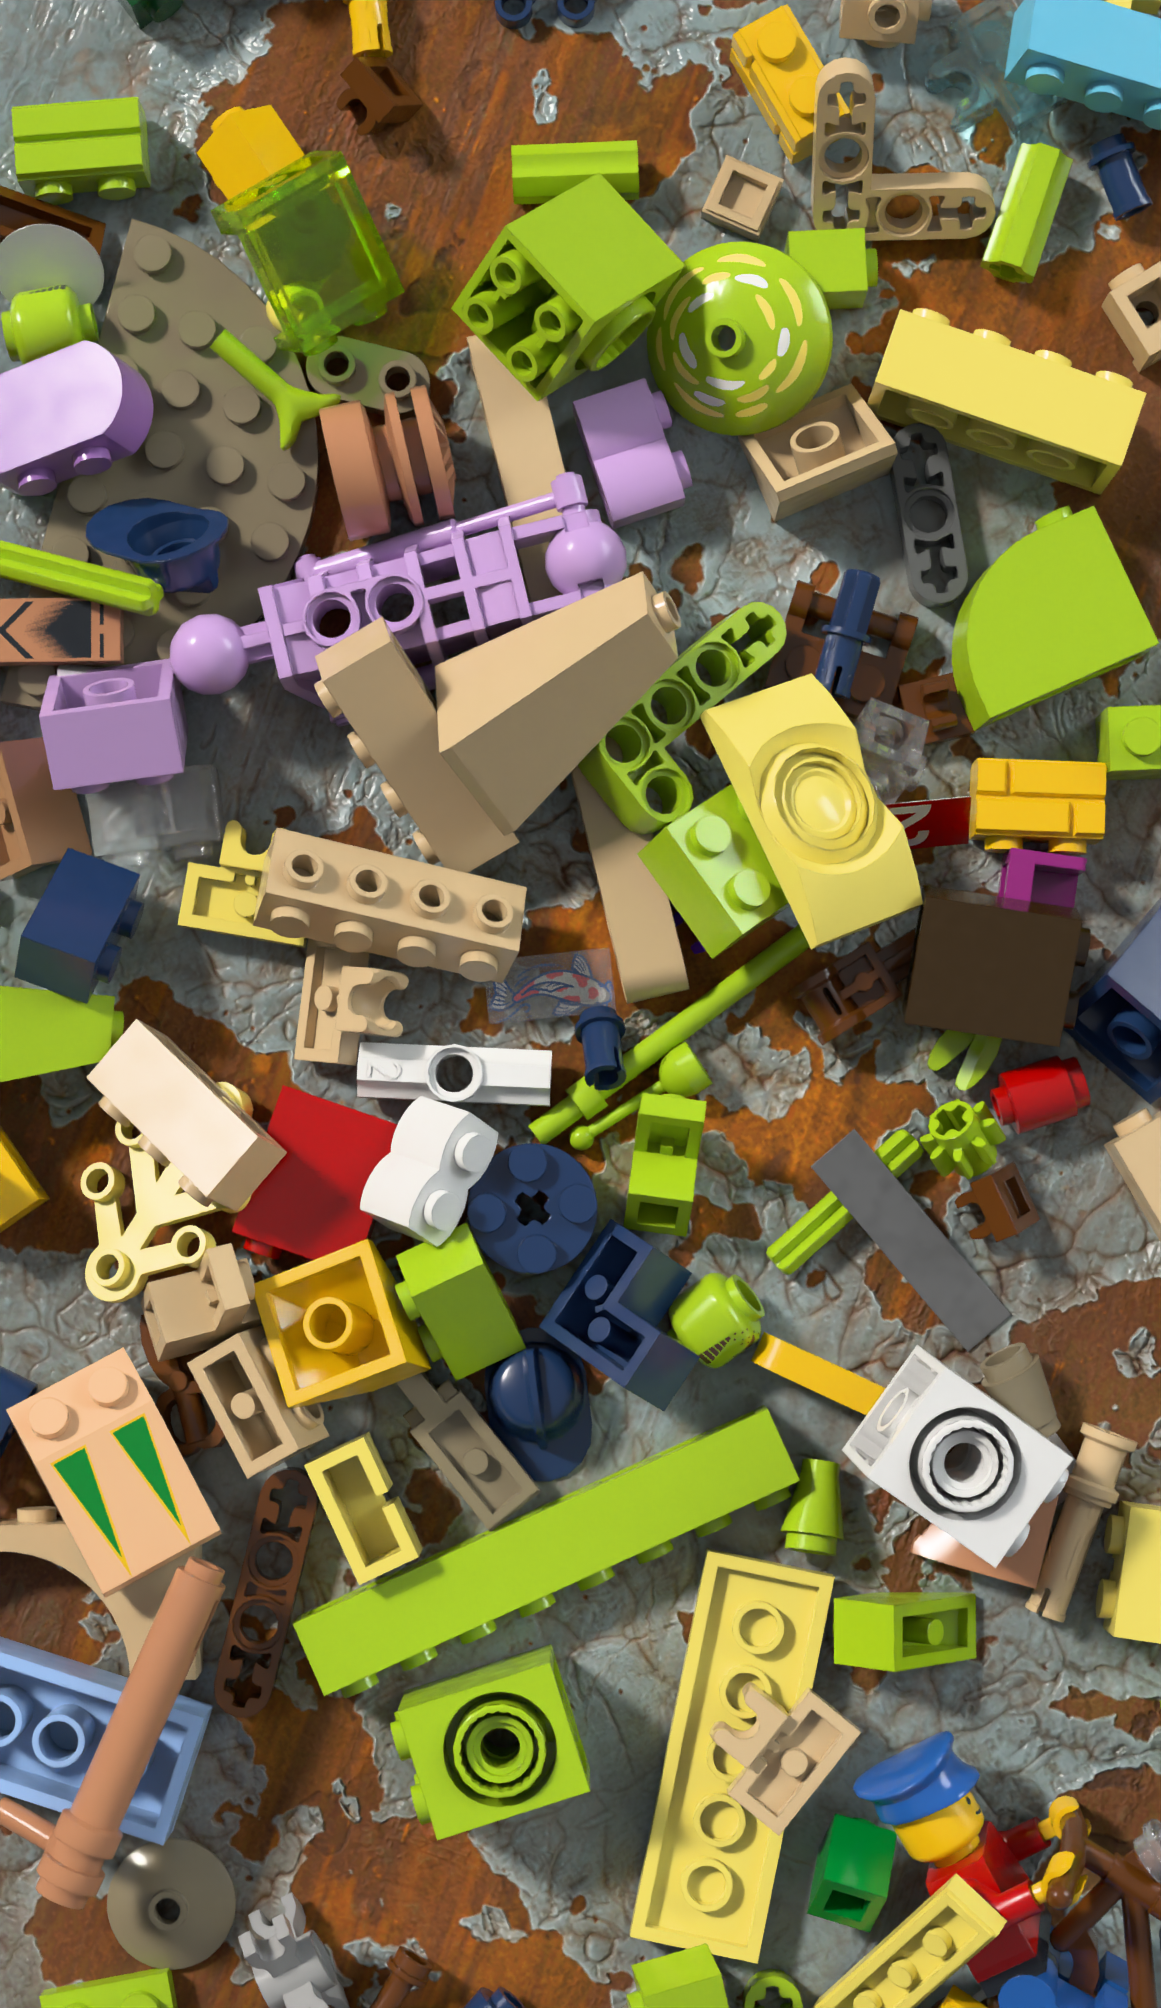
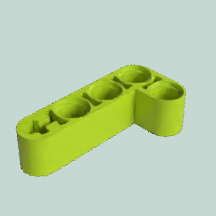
[578,602,787,835]

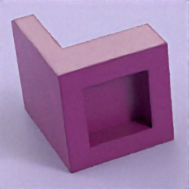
[997,848,1087,908]

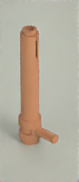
[0,1556,226,1910]

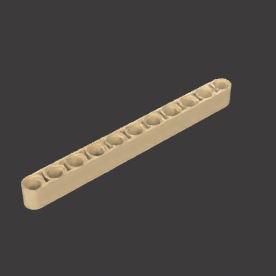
[466,335,689,1004]

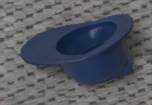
[86,498,229,593]
[484,1327,592,1482]

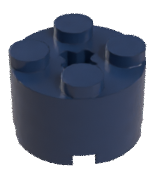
[467,1143,598,1274]

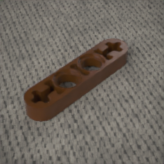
[214,1467,320,1718]

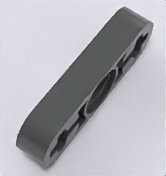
[890,423,968,609]

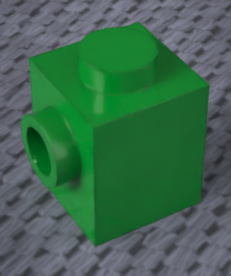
[807,1813,897,1933]

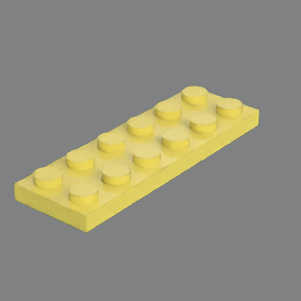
[630,1548,835,1964]

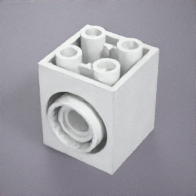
[842,1345,1074,1568]

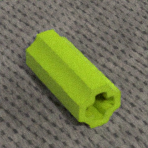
[511,140,639,205]
[980,143,1073,283]

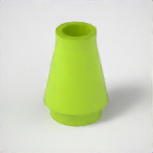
[780,1459,844,1556]

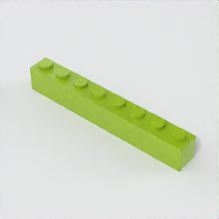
[293,1405,800,1698]

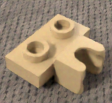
[294,939,409,1066]
[709,1682,861,1836]

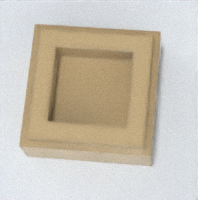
[701,155,784,242]

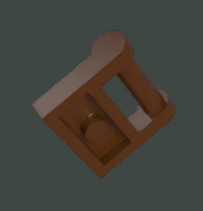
[763,580,919,728]

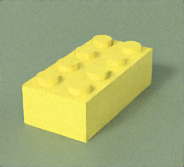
[867,308,1147,495]

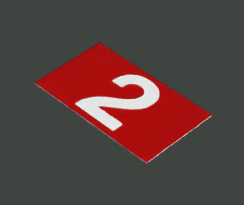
[884,796,971,849]

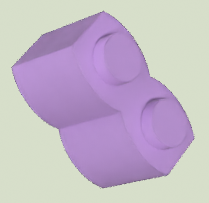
[573,378,693,530]

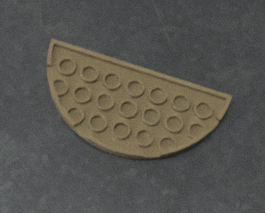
[0,219,320,711]

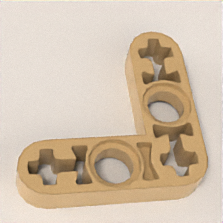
[811,57,996,241]

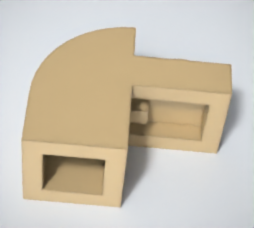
[140,1243,262,1362]

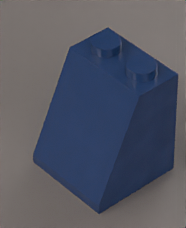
[1063,898,1161,1105]

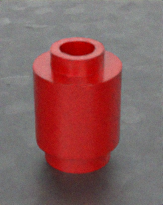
[990,1055,1091,1135]

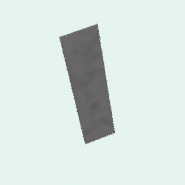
[811,1129,1011,1352]

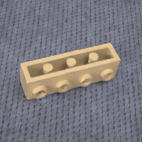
[314,617,520,873]
[253,828,527,983]

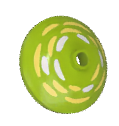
[647,241,833,436]

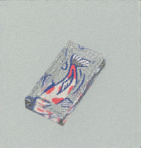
[485,948,616,1025]

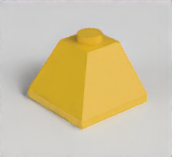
[254,1239,431,1409]

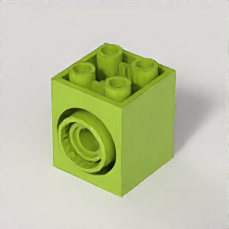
[451,172,686,402]
[390,1644,590,1841]

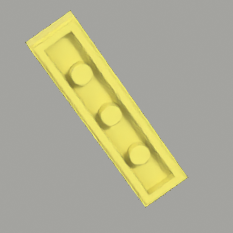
[812,1873,1007,2008]

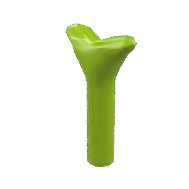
[209,328,341,451]

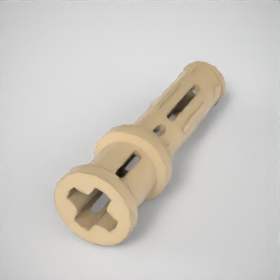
[1025,1422,1138,1622]

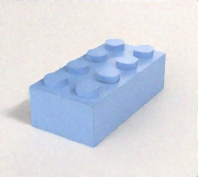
[0,1636,213,1845]

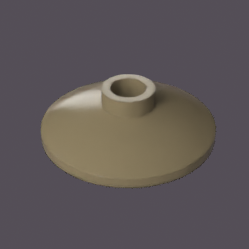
[107,1837,236,1970]

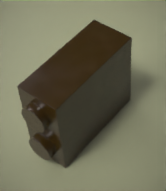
[902,885,1091,1047]

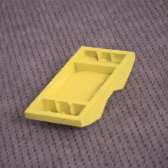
[700,673,923,950]

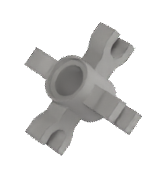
[238,1892,350,2008]

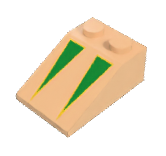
[6,1347,222,1598]

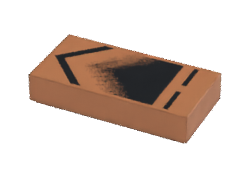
[0,598,124,666]

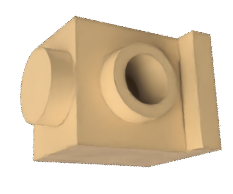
[1101,261,1161,372]

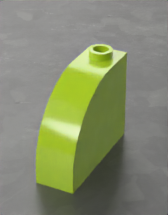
[952,506,1159,731]

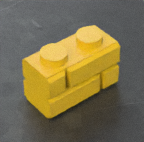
[730,4,850,165]
[969,758,1107,856]

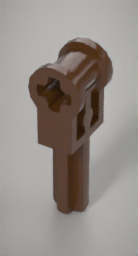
[788,927,916,1045]

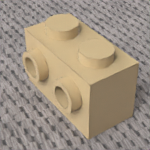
[187,1325,330,1479]

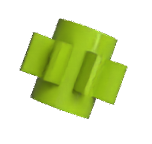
[920,1099,1006,1180]

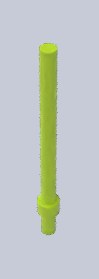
[528,924,810,1144]

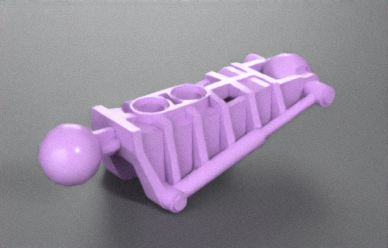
[170,472,627,726]

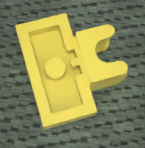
[177,820,307,948]

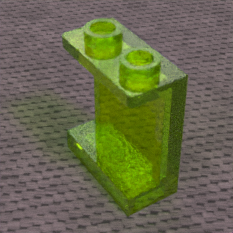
[211,151,405,357]

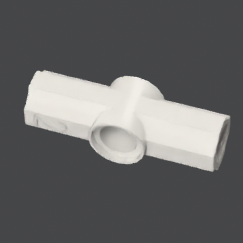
[357,1042,552,1107]

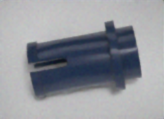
[1087,133,1153,221]
[574,1005,627,1090]

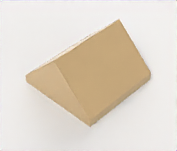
[737,383,898,522]

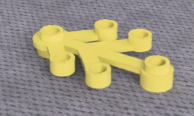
[80,1082,253,1303]

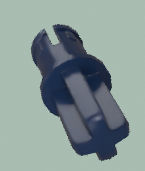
[815,569,881,700]

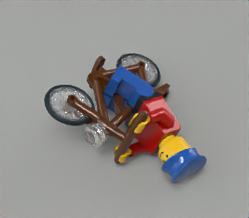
[853,1731,1161,2008]

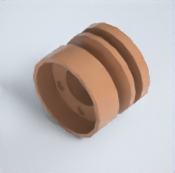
[319,385,457,541]

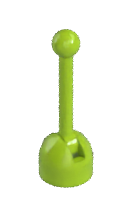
[569,1041,713,1151]

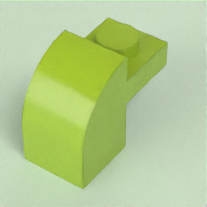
[623,1093,707,1237]

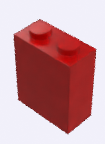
[232,1085,398,1263]

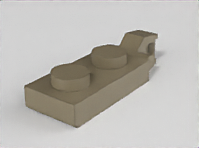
[396,1372,541,1532]

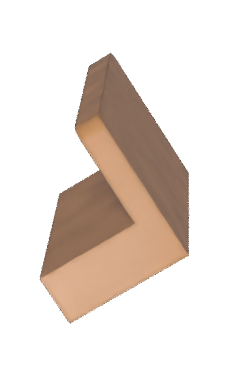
[0,737,92,881]

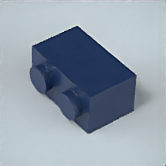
[14,848,144,1004]

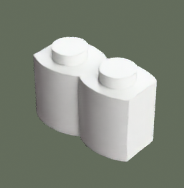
[360,1096,498,1247]

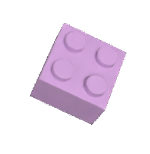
[39,658,189,794]

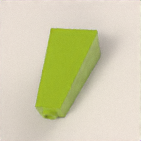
[0,986,124,1082]

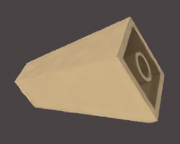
[435,571,681,836]

